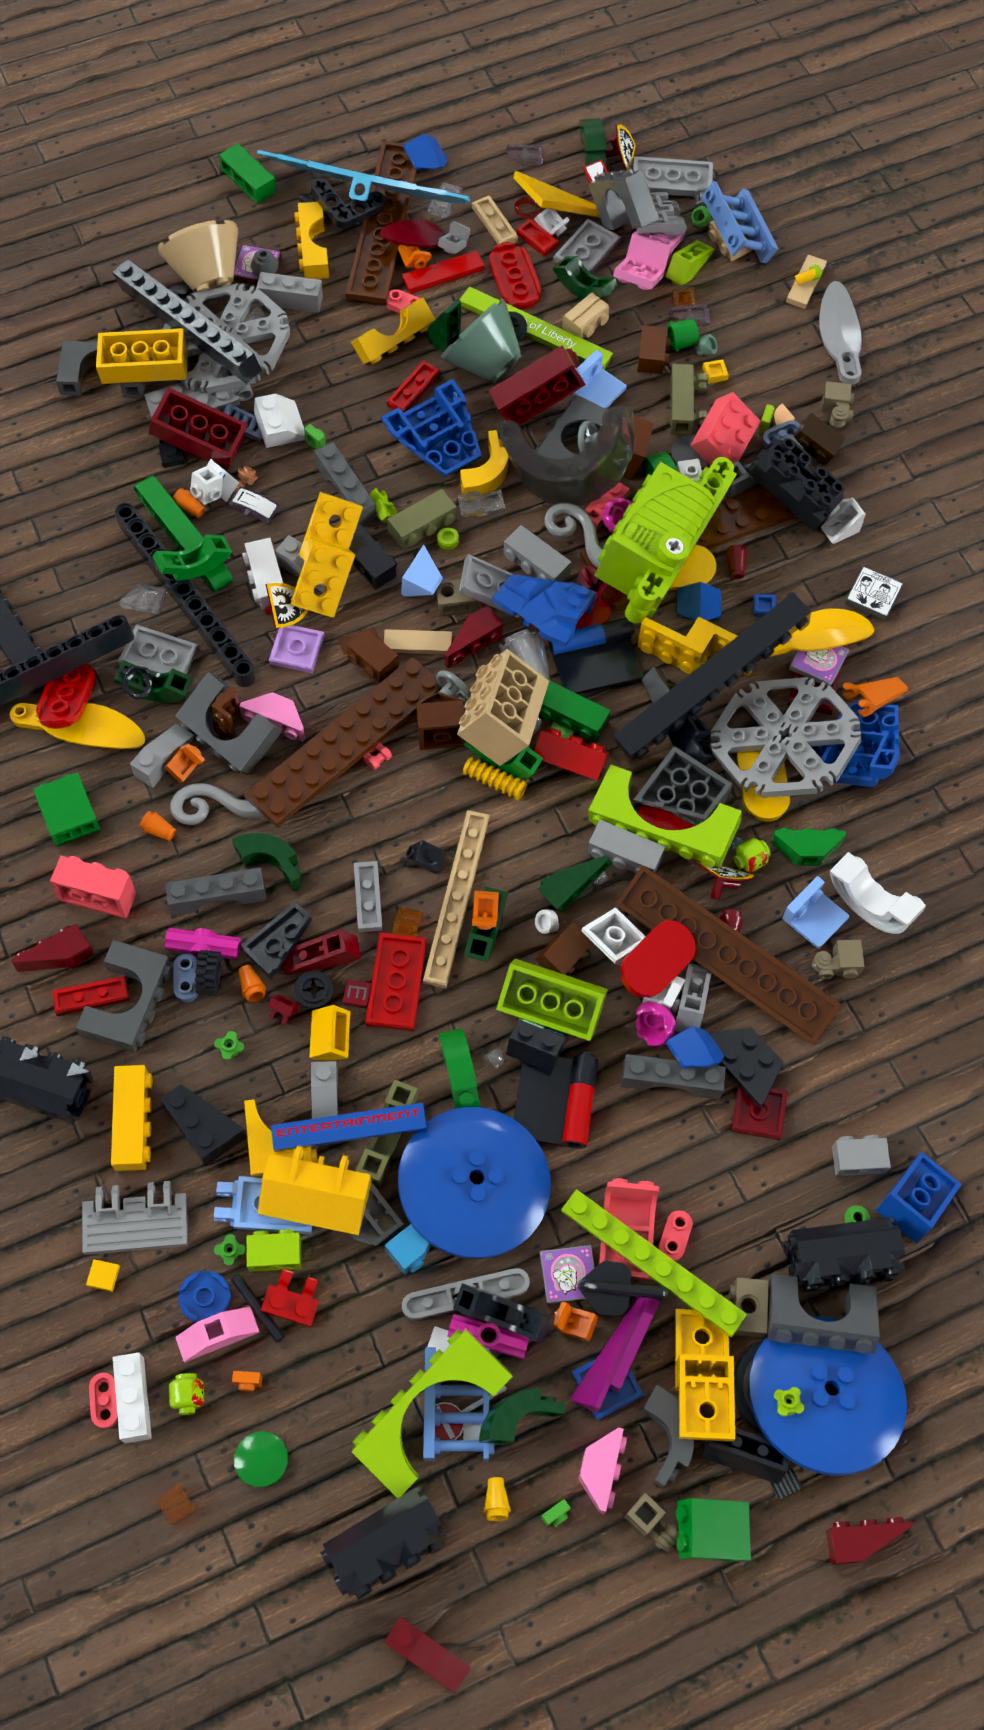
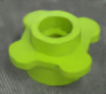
[774,1387,804,1416]

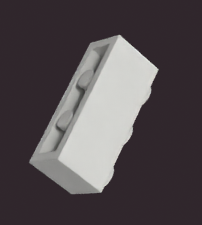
[242,538,283,610]
[113,1352,152,1443]

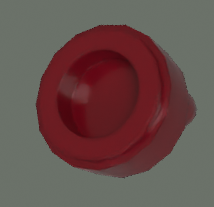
[578,566,601,589]
[598,582,622,604]

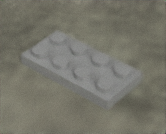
[633,156,713,197]

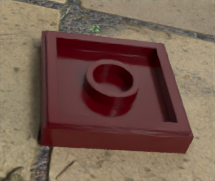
[731,1085,788,1141]

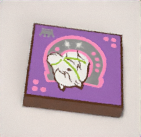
[233,244,282,284]

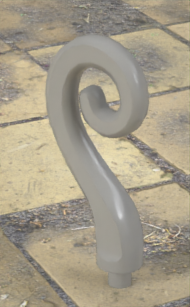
[544,503,603,568]
[170,783,263,825]

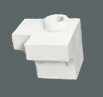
[642,976,685,1013]

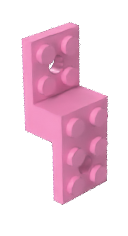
[613,230,685,290]

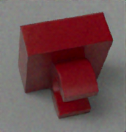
[268,994,300,1025]

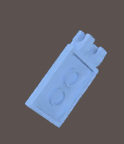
[214,1176,312,1234]

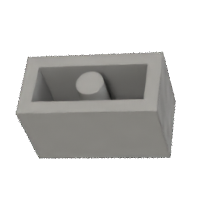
[832,1135,891,1176]

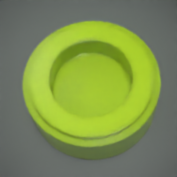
[437,528,459,550]

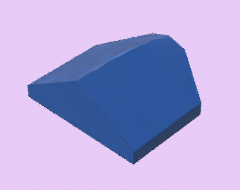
[403,134,448,170]
[676,582,721,621]
[666,1026,725,1069]

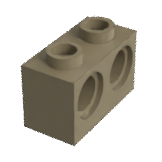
[435,579,483,616]

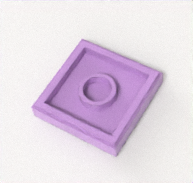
[269,625,325,674]

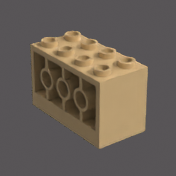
[457,649,549,766]

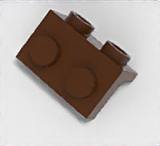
[211,686,241,739]

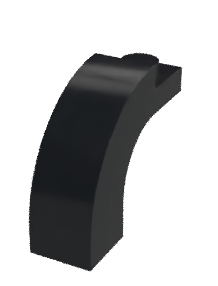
[453,1283,551,1343]

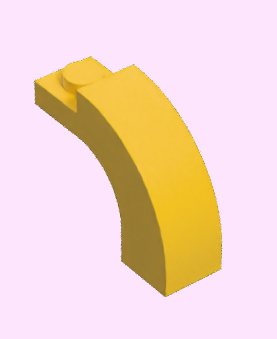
[460,430,509,500]

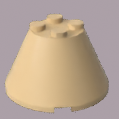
[158,220,238,293]

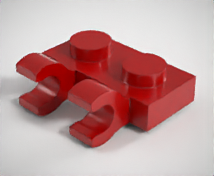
[260,1268,319,1327]

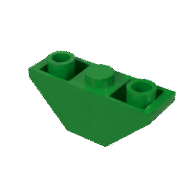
[771,828,846,866]

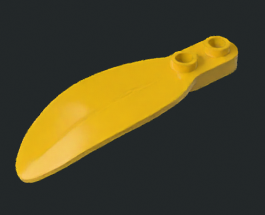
[770,609,874,657]
[10,703,145,749]

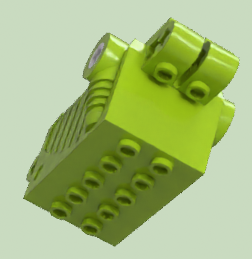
[594,457,737,624]

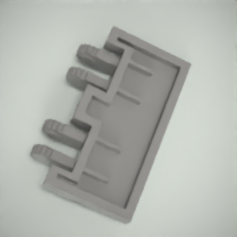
[636,192,687,235]
[82,1181,188,1255]

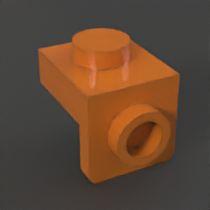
[397,245,432,269]
[163,744,205,783]
[472,891,499,930]
[553,1301,599,1342]

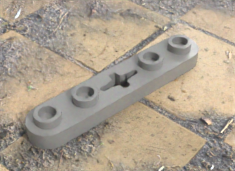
[402,1268,530,1320]

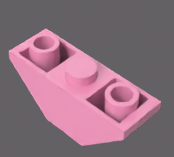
[239,692,305,742]
[175,1307,260,1363]
[579,1428,627,1514]

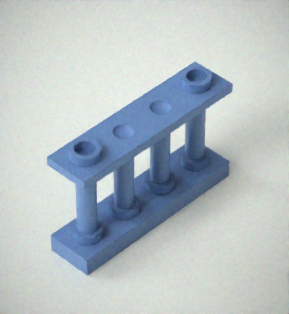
[702,181,779,263]
[423,1347,494,1462]

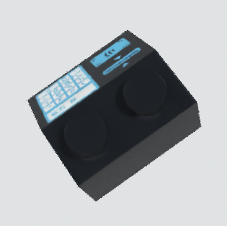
[506,1018,569,1073]

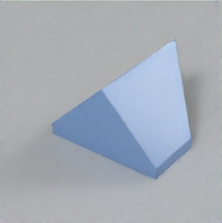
[401,545,443,597]

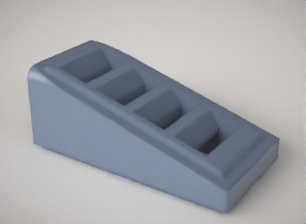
[223,404,262,441]

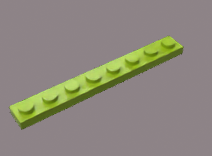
[561,1189,747,1338]

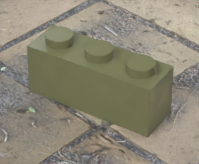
[387,489,457,550]

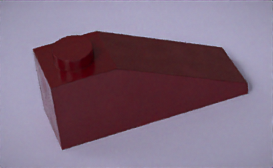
[283,929,361,975]
[384,1617,471,1693]

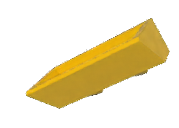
[257,1145,371,1235]

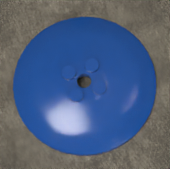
[398,1107,551,1259]
[748,1317,907,1476]

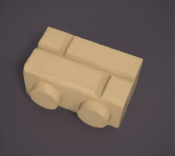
[562,293,609,339]

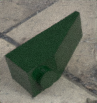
[428,299,461,352]
[538,855,613,913]

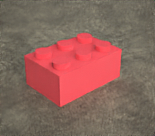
[690,392,760,466]
[50,856,137,919]

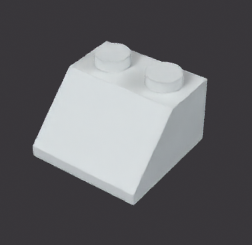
[254,394,305,448]
[581,908,645,966]

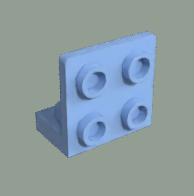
[572,350,627,409]
[782,876,849,949]

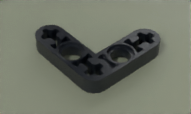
[311,178,385,229]

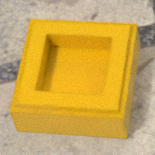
[702,359,729,384]
[86,1259,120,1292]

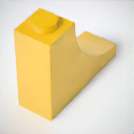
[244,1100,318,1178]

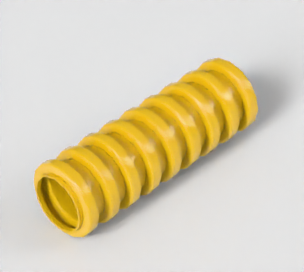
[463,756,527,800]

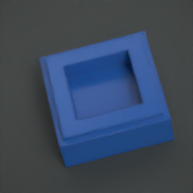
[753,594,776,617]

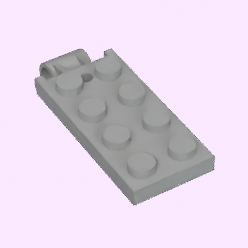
[144,368,253,417]

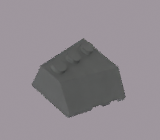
[634,746,732,821]

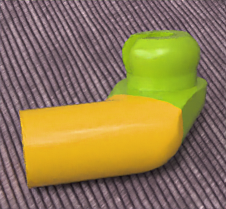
[795,264,822,285]

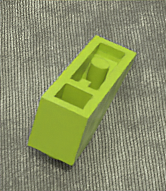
[665,240,715,285]

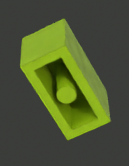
[247,1229,301,1272]

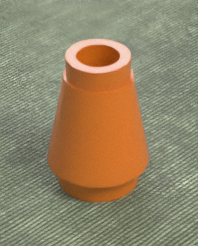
[173,488,206,518]
[140,811,177,842]
[238,965,266,1002]

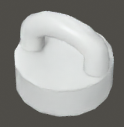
[535,909,559,934]

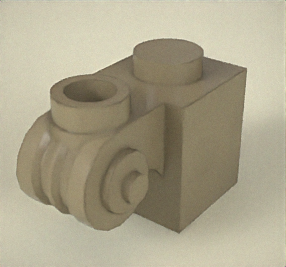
[821,381,854,428]
[811,940,864,979]
[624,1493,678,1552]

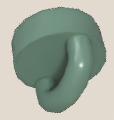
[696,334,718,356]

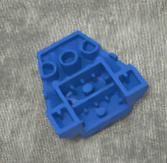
[381,379,482,477]
[492,575,599,647]
[811,701,900,787]

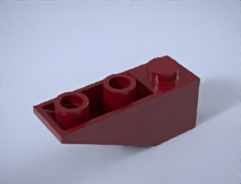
[445,605,503,668]
[11,924,94,972]
[826,1517,913,1565]

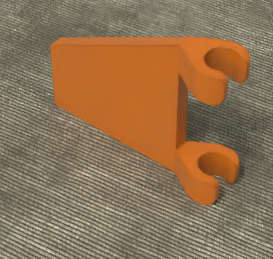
[842,677,908,717]

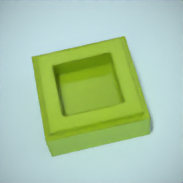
[758,404,775,435]

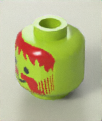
[734,838,771,873]
[169,1373,204,1415]

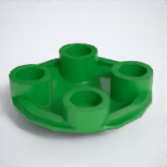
[234,1431,288,1487]

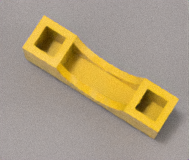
[295,202,329,279]
[351,298,436,364]

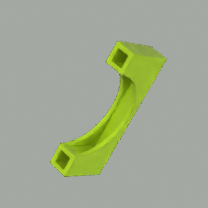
[588,765,742,868]
[352,1328,513,1498]

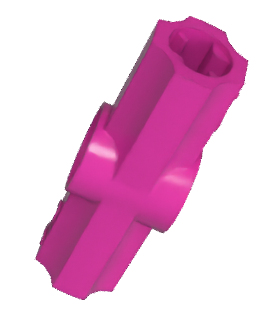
[165,928,241,960]
[447,1314,529,1360]

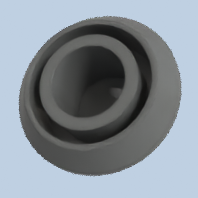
[251,249,279,276]

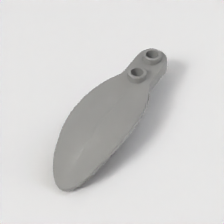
[819,281,862,385]

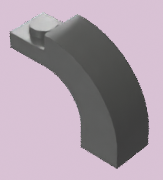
[642,1385,694,1489]

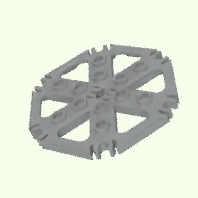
[162,283,290,394]
[711,677,861,798]

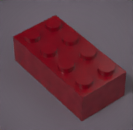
[488,345,586,429]
[149,387,248,470]

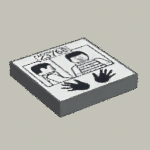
[845,566,904,621]

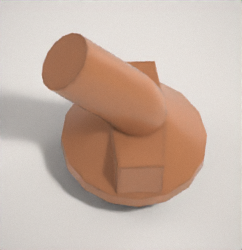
[233,466,258,493]

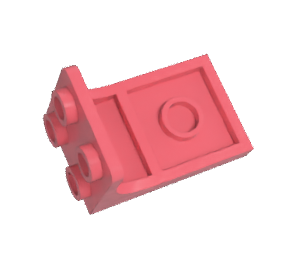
[599,1178,659,1280]

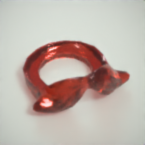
[514,197,542,220]

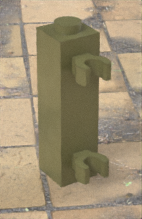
[670,364,708,435]

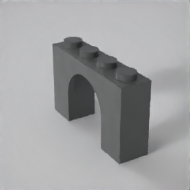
[588,168,659,230]
[56,341,146,398]
[533,395,622,489]
[175,672,283,774]
[76,940,173,1053]
[768,1274,880,1354]

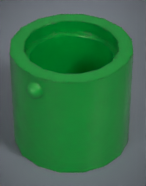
[667,318,699,352]

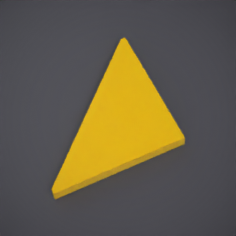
[513,171,600,217]

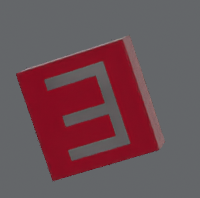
[343,980,371,1009]

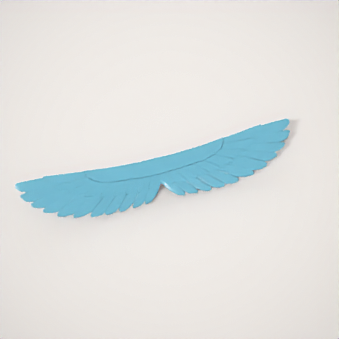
[257,150,470,204]

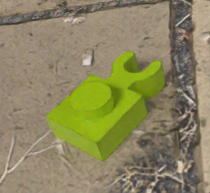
[370,488,398,523]

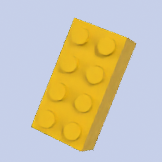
[96,328,188,384]

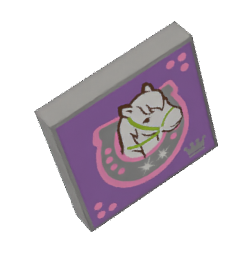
[789,646,849,687]
[540,1245,594,1305]

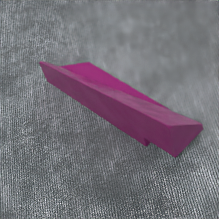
[571,1297,660,1414]

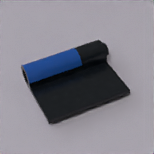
[548,618,644,694]

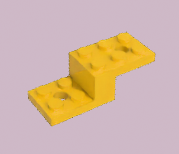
[291,492,363,618]
[637,617,752,676]
[675,1309,735,1441]

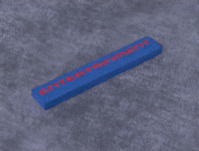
[271,1103,427,1152]

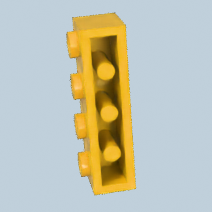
[111,1065,153,1171]

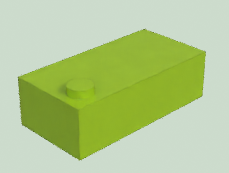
[496,958,608,1041]

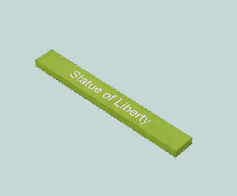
[460,286,613,370]

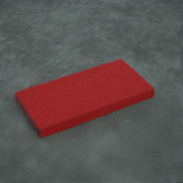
[365,932,427,1031]

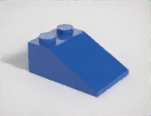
[876,1152,962,1244]

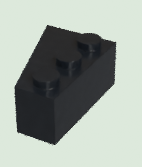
[160,1084,248,1166]

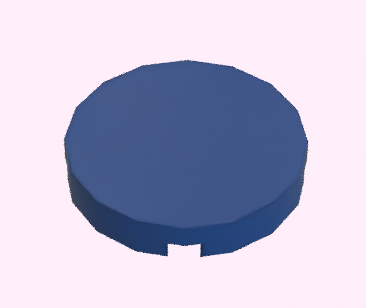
[178,1270,231,1323]

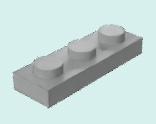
[354,861,382,932]

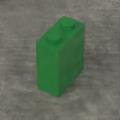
[33,772,100,846]
[676,1498,751,1562]

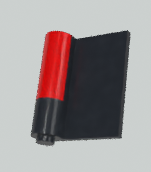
[514,1052,598,1149]

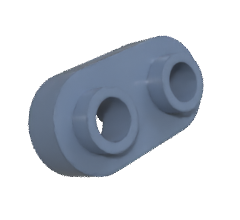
[762,421,800,450]
[173,954,198,1003]

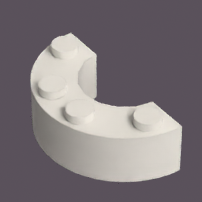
[830,852,926,934]

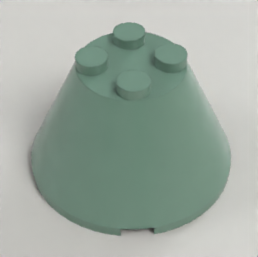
[440,298,522,383]

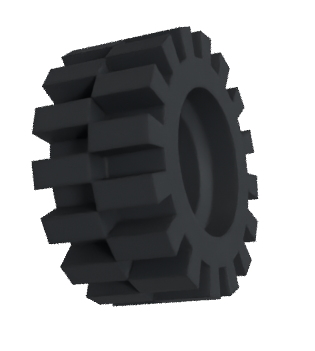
[195,950,222,995]

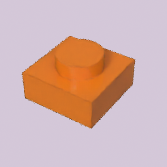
[232,1371,262,1392]

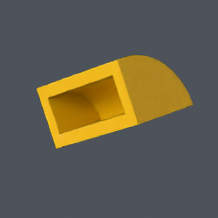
[309,1005,350,1061]

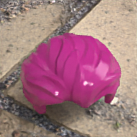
[602,498,632,534]
[635,1001,676,1047]

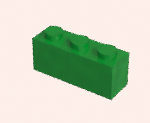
[219,143,276,204]
[539,681,611,742]

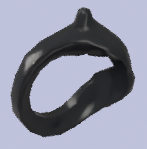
[120,665,156,699]

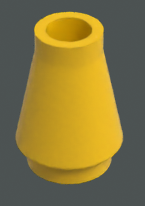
[484,1477,511,1521]

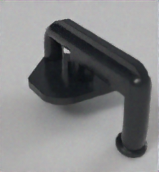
[577,1261,668,1316]

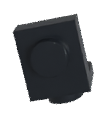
[405,840,446,874]

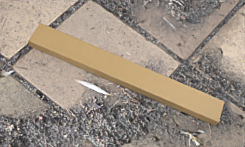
[423,810,490,989]

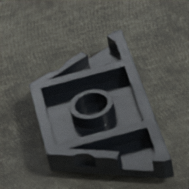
[709,1027,783,1109]

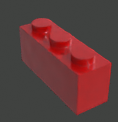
[534,727,610,780]

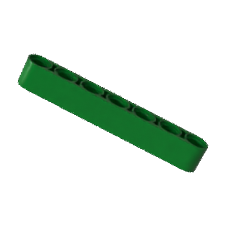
[133,475,233,593]

